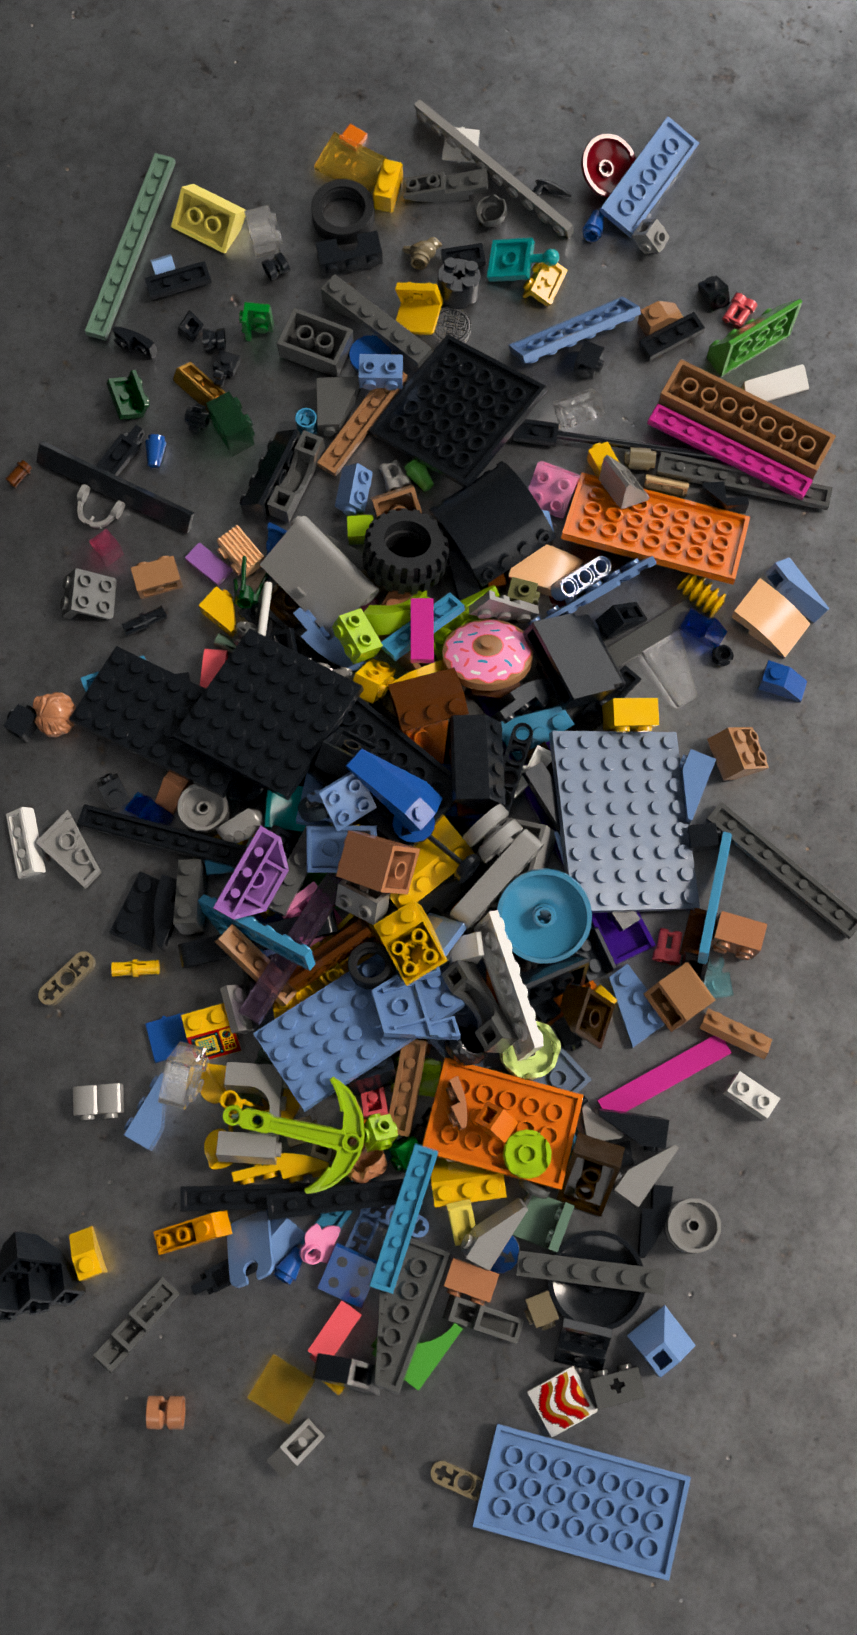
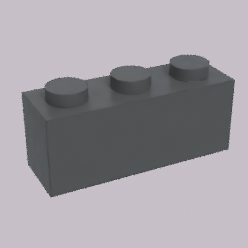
[173,858,208,935]

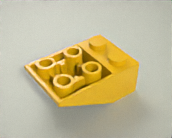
[374,900,447,986]

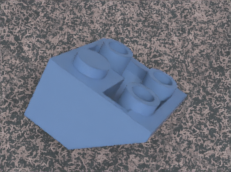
[626,1305,696,1378]

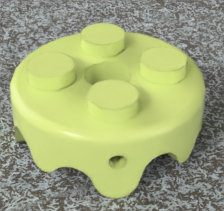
[499,1021,561,1080]

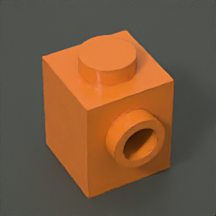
[474,1101,518,1143]

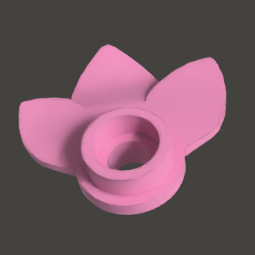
[300,1223,341,1265]

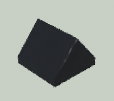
[178,310,204,341]

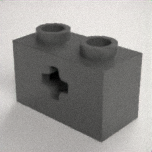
[588,1362,646,1410]

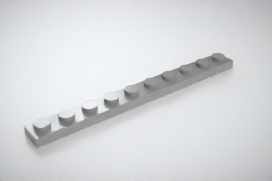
[414,99,574,239]

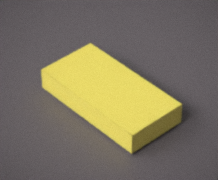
[446,1199,476,1246]

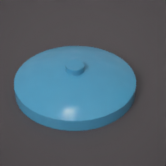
[497,868,592,964]

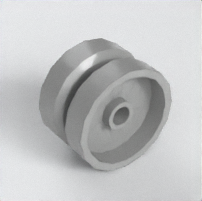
[178,784,231,837]
[463,803,523,863]
[664,1199,721,1253]

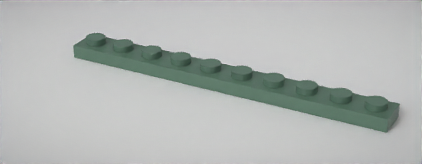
[85,153,176,341]

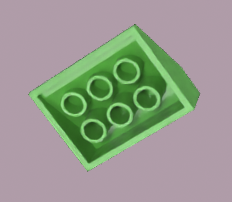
[706,299,802,377]

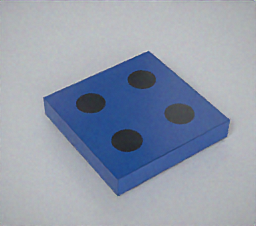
[318,1243,377,1309]

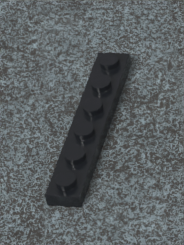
[266,1178,404,1220]

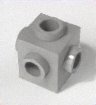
[632,219,670,254]

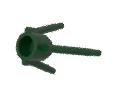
[233,556,269,609]

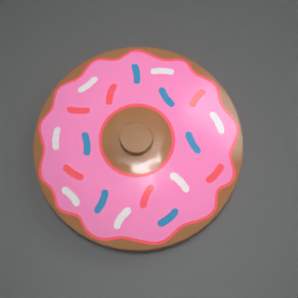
[442,619,533,691]

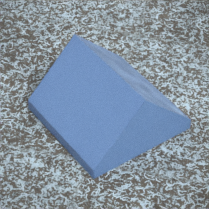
[265,1209,305,1272]

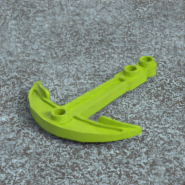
[223,1076,365,1194]

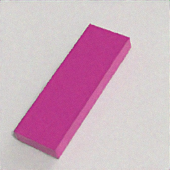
[411,598,434,663]

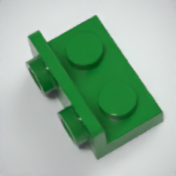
[239,302,274,341]

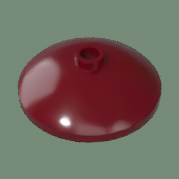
[581,134,636,198]

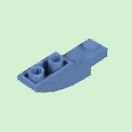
[293,608,366,672]

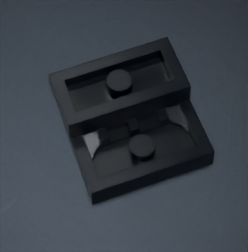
[554,1318,613,1371]

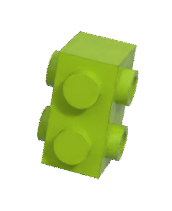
[332,608,383,665]

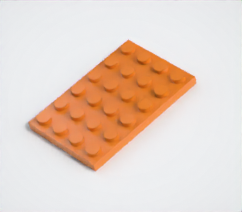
[422,1057,584,1190]

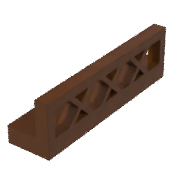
[284,919,376,992]

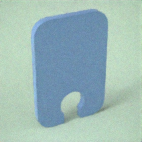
[227,1211,274,1288]

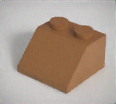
[370,484,422,518]

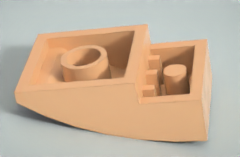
[508,544,583,597]
[731,578,810,658]

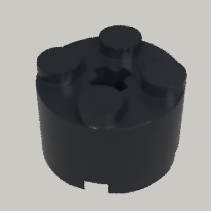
[437,258,481,309]

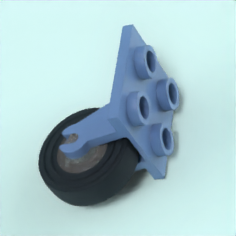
[298,772,377,832]

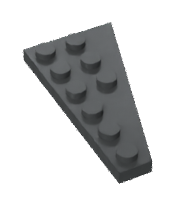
[375,1228,451,1395]

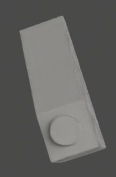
[612,1145,679,1208]
[460,1198,528,1271]

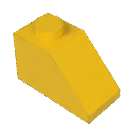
[199,586,237,639]
[69,1226,107,1281]

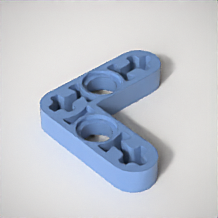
[345,1206,429,1255]

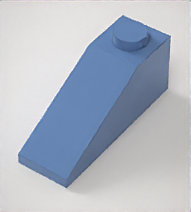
[678,749,716,825]

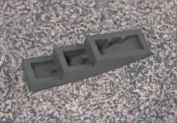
[93,1277,180,1374]

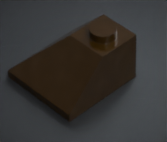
[560,984,615,1049]

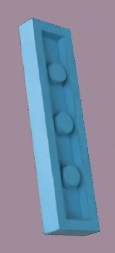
[381,593,465,661]

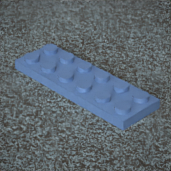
[598,116,699,238]
[509,296,641,364]

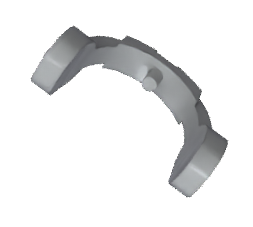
[76,484,125,529]

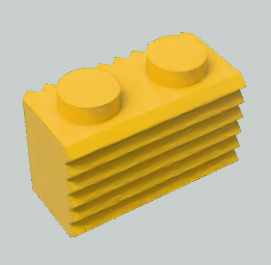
[372,159,403,213]

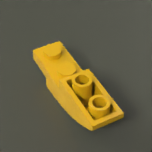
[231,1153,330,1185]

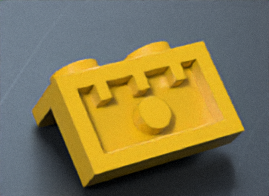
[522,262,568,307]

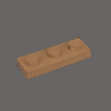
[700,1008,772,1059]

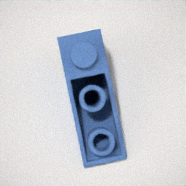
[762,557,829,623]
[124,1072,168,1151]

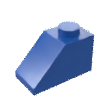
[758,660,807,703]

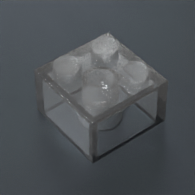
[158,1041,209,1110]

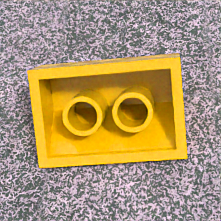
[431,1158,507,1208]

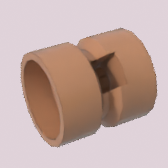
[146,1396,185,1430]

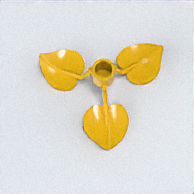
[199,1062,301,1170]

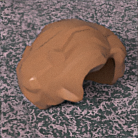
[33,692,76,737]
[347,1138,387,1183]

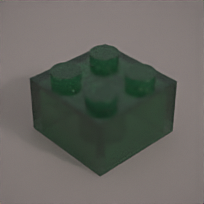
[206,391,255,457]

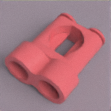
[722,293,758,329]
[652,928,683,965]

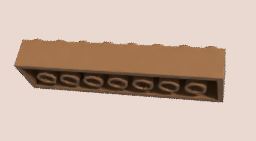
[658,359,836,480]

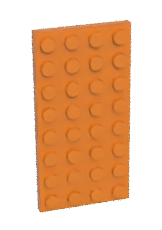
[561,472,750,585]

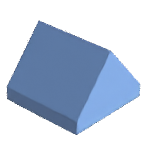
[151,254,175,275]

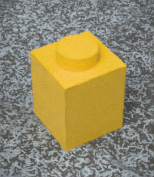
[587,441,619,477]

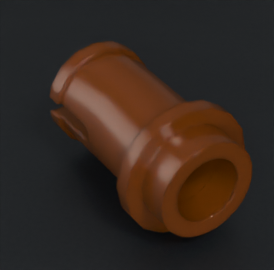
[5,460,32,488]

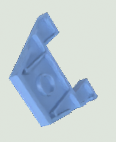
[372,967,461,1040]

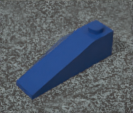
[345,749,443,832]

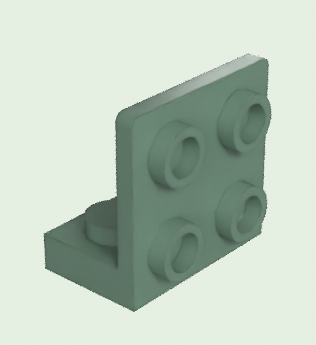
[512,1192,574,1252]

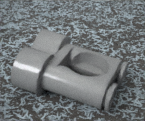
[379,459,411,492]

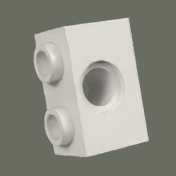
[723,1071,780,1121]

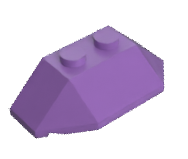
[213,826,289,920]

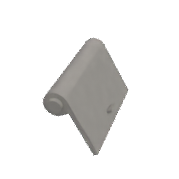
[260,516,379,638]

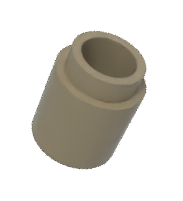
[624,447,656,471]

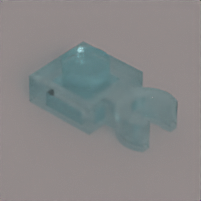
[705,957,734,999]

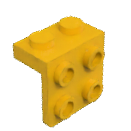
[395,282,443,335]

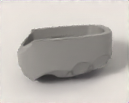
[216,808,266,843]

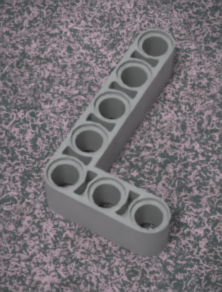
[450,829,544,935]

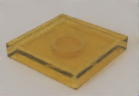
[248,1353,315,1424]

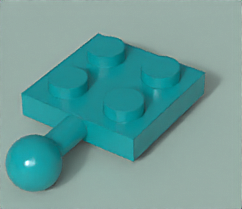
[487,238,559,282]

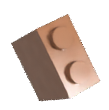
[336,830,420,894]

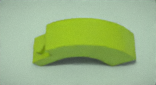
[364,590,429,635]

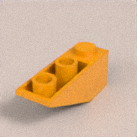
[153,1210,233,1255]

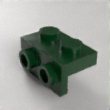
[106,370,149,420]

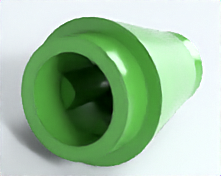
[405,459,434,492]

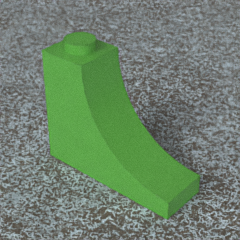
[371,1323,463,1391]

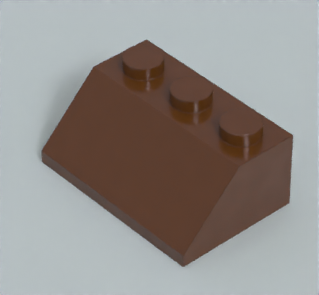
[388,667,469,731]

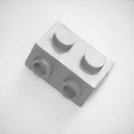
[220,984,253,1035]

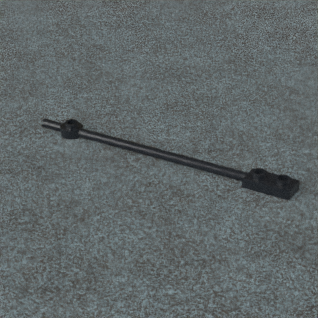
[513,419,731,466]

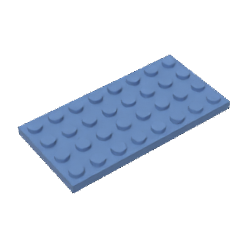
[253,954,465,1112]
[472,1423,691,1581]

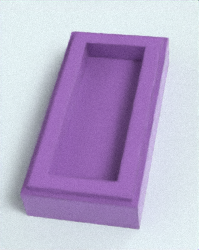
[185,542,233,587]

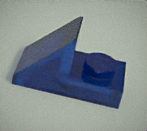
[678,608,728,649]
[124,792,175,826]

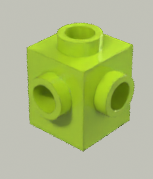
[364,1113,398,1152]

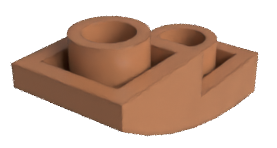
[446,1076,467,1131]

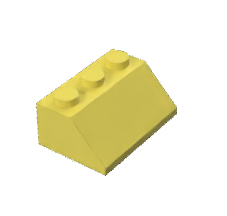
[171,184,247,254]

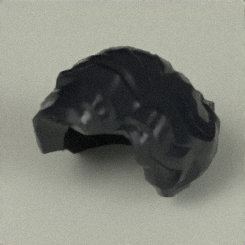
[445,1023,488,1066]

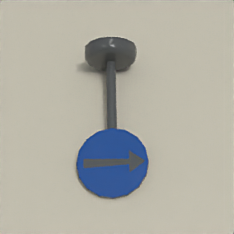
[490,1179,551,1273]

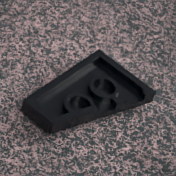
[109,871,160,953]

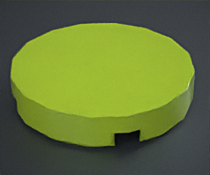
[503,1129,552,1179]

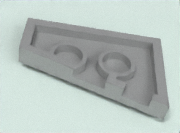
[36,810,102,889]

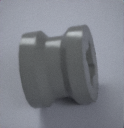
[233,621,258,645]

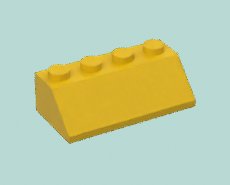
[390,816,475,909]

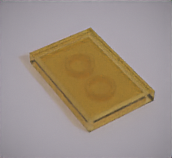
[314,132,388,192]

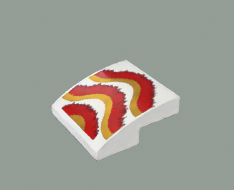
[527,1366,598,1438]

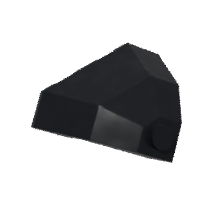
[0,1231,86,1323]

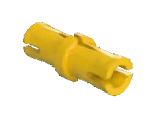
[111,959,160,978]

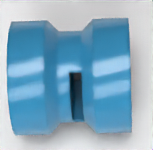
[295,408,318,435]

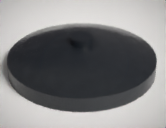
[548,1230,645,1329]

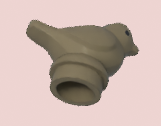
[402,237,442,270]

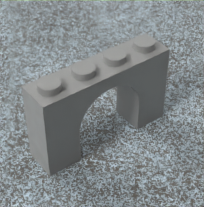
[216,1062,288,1165]

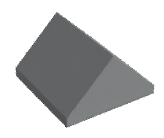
[599,455,650,509]

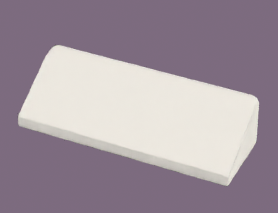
[741,364,809,402]
[6,807,46,879]

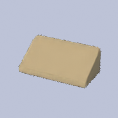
[643,474,689,497]

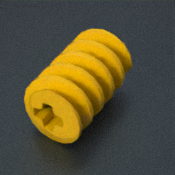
[677,574,726,618]

